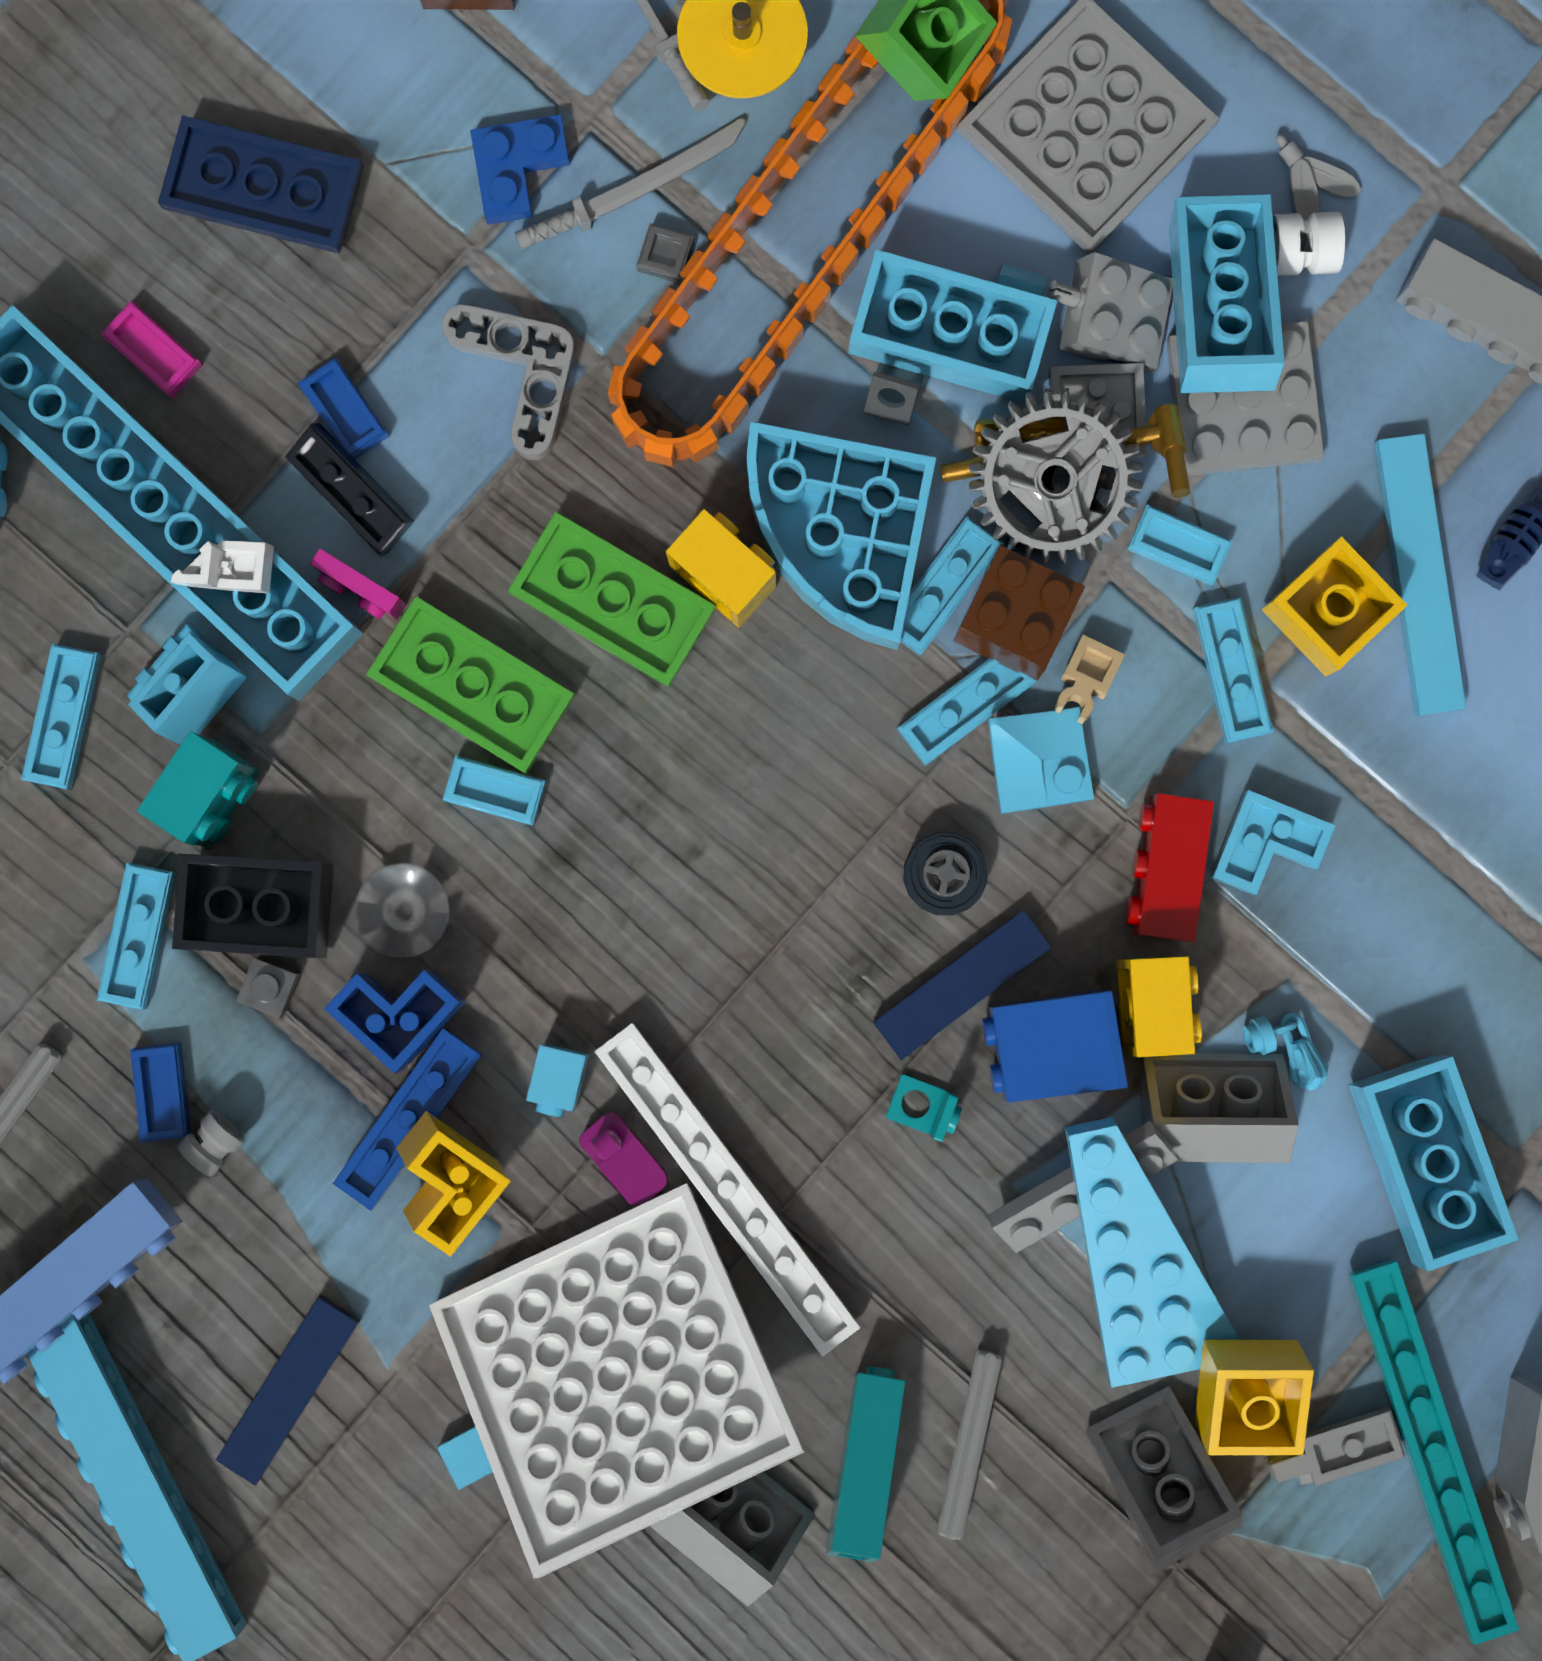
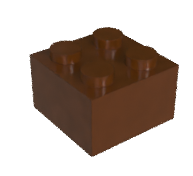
[953,545,1085,681]

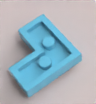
[1210,790,1336,895]

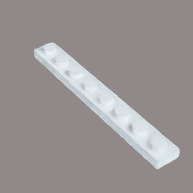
[594,1023,860,1357]

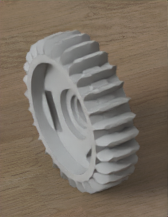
[969,388,1144,564]

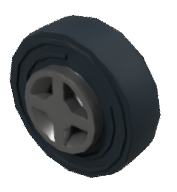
[903,832,987,916]

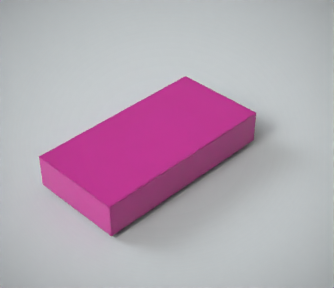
[100,301,203,399]

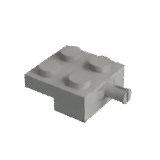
[1047,252,1173,372]

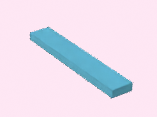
[1374,434,1467,717]

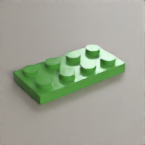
[508,511,717,688]
[366,596,576,774]

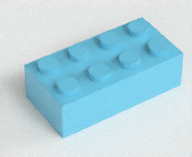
[1169,194,1285,393]
[848,249,1058,404]
[1348,1054,1519,1272]

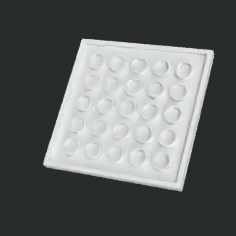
[429,1183,805,1579]

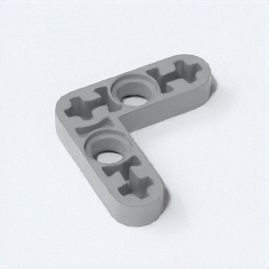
[442,305,576,460]

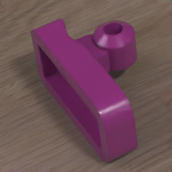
[579,1111,667,1206]

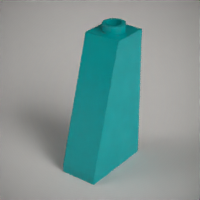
[825,1367,905,1562]

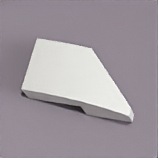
[171,541,274,593]

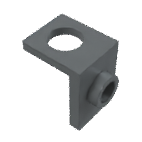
[863,363,924,426]

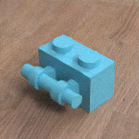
[127,624,247,745]

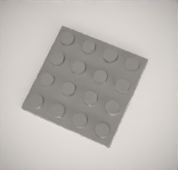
[957,0,1220,255]

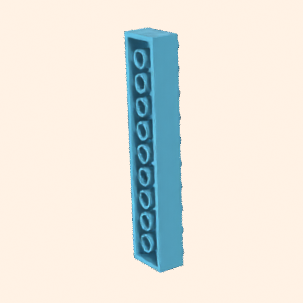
[0,305,364,701]

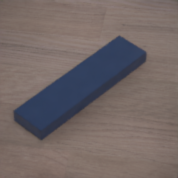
[873,910,1052,1060]
[216,1295,361,1486]

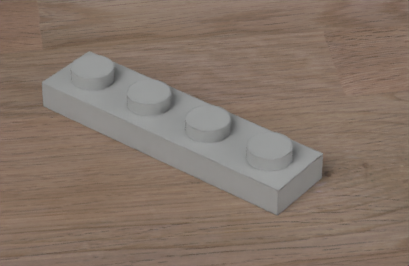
[988,1121,1178,1253]

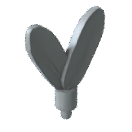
[1275,134,1361,220]

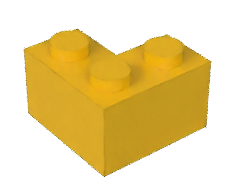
[396,1111,511,1257]

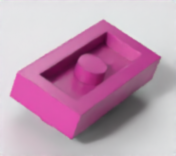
[310,548,407,620]

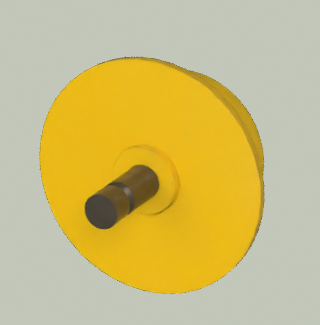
[677,0,808,99]

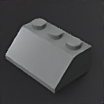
[1142,1053,1299,1163]
[650,1472,816,1607]

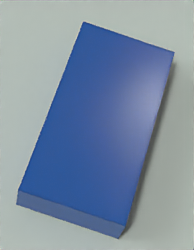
[297,357,390,460]
[130,1042,191,1143]

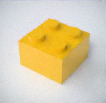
[666,509,776,628]
[1261,536,1407,677]
[1116,956,1202,1057]
[1194,1340,1314,1455]

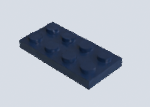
[158,115,364,254]

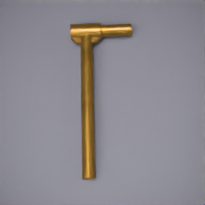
[940,404,1191,498]

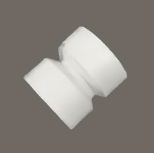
[1272,211,1345,276]

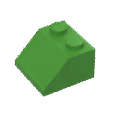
[855,0,997,101]

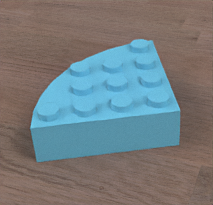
[747,422,936,650]

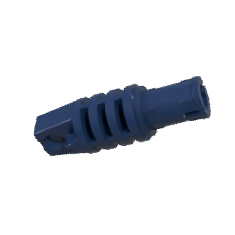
[1476,483,1542,590]

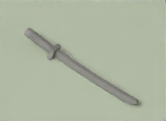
[636,0,710,111]
[514,118,745,250]

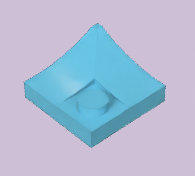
[988,707,1094,814]

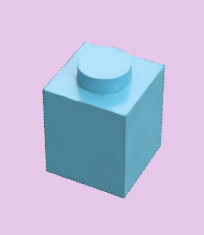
[526,1043,590,1117]

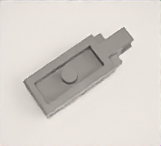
[1265,1407,1406,1486]

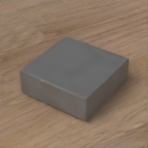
[636,223,694,284]

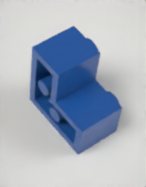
[324,969,467,1074]

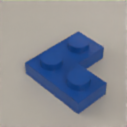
[470,114,570,225]

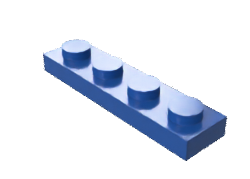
[332,1028,483,1211]

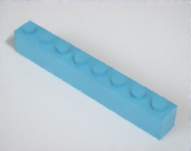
[28,1313,247,1661]

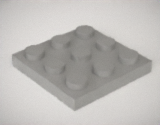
[1166,321,1324,476]

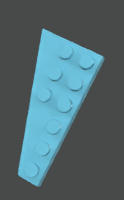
[1065,1117,1240,1388]

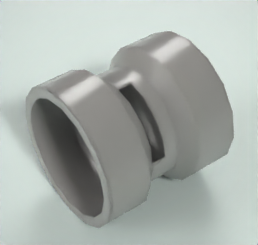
[177,1110,246,1177]

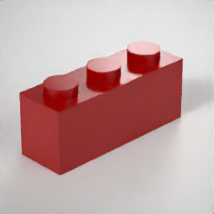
[1126,793,1214,943]

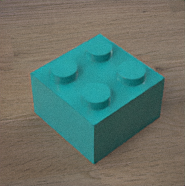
[136,731,260,848]

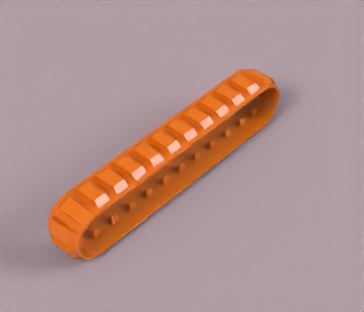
[608,0,1012,467]

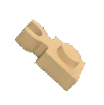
[1055,635,1125,724]

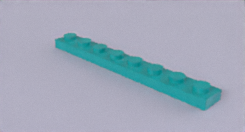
[1348,1259,1519,1645]

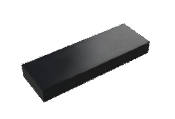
[285,422,415,556]

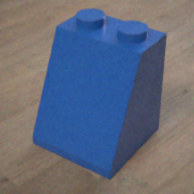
[982,989,1128,1103]

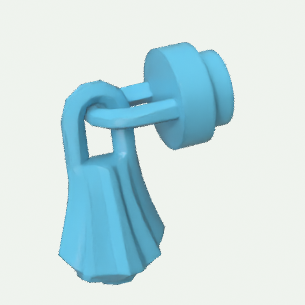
[1242,1013,1329,1091]

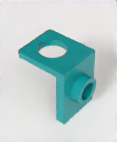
[886,1074,962,1142]

